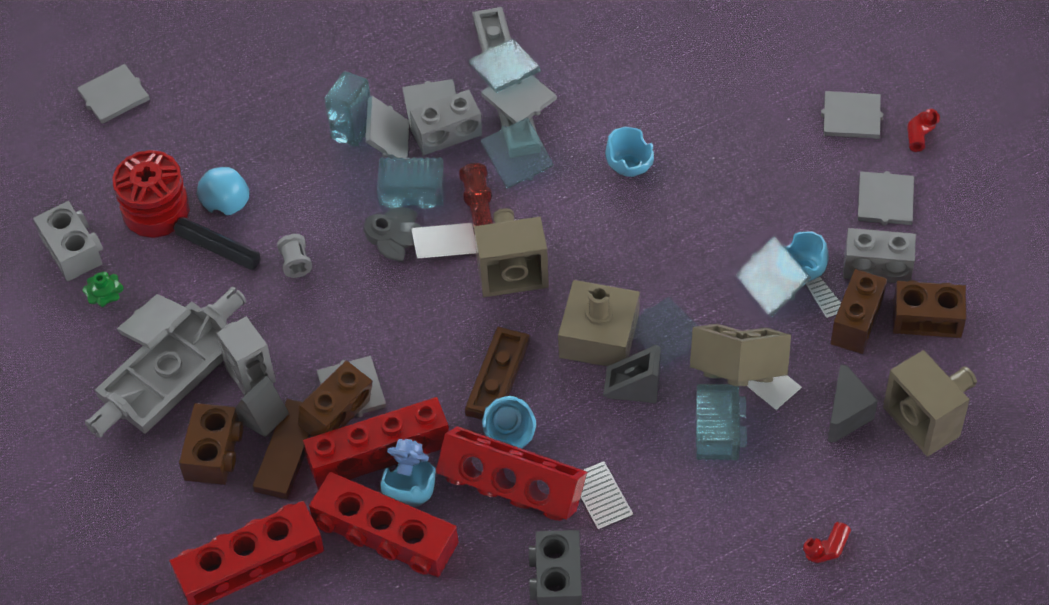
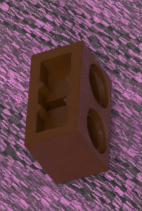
[830,269,887,354]
[893,280,966,338]
[298,360,373,437]
[179,403,244,485]

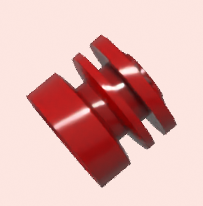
[112,150,190,238]

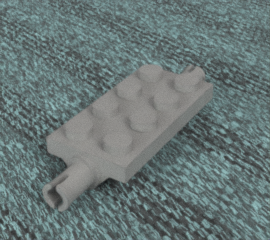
[85,287,246,438]

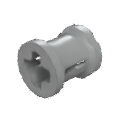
[277,234,312,278]

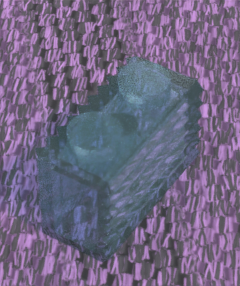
[324,71,371,147]
[377,157,445,209]
[696,384,747,461]

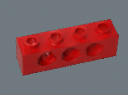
[303,397,449,490]
[436,426,588,521]
[309,472,459,578]
[169,501,325,605]

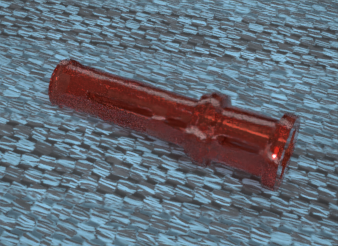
[459,163,493,227]

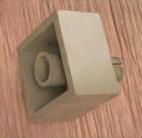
[474,208,549,297]
[558,280,640,366]
[883,350,977,457]

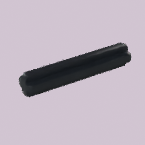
[173,217,261,270]

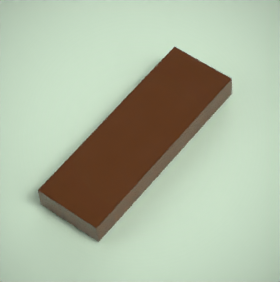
[464,326,530,420]
[253,399,312,500]

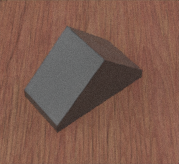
[603,345,661,403]
[828,365,878,442]
[236,376,289,437]

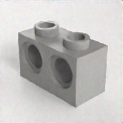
[410,90,482,156]
[33,201,103,282]
[843,228,916,283]
[217,316,276,396]

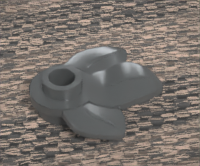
[363,207,421,262]

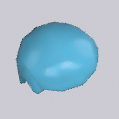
[605,126,654,177]
[196,167,250,216]
[777,231,829,283]
[482,396,536,449]
[381,461,436,507]

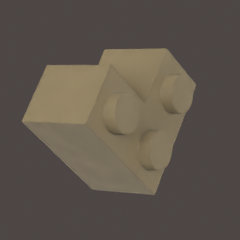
[690,324,791,386]

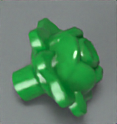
[82,271,124,307]

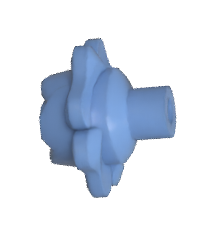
[387,439,429,476]

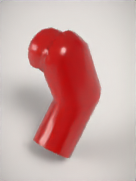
[907,108,940,152]
[803,522,851,563]

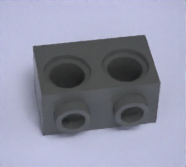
[529,530,582,605]

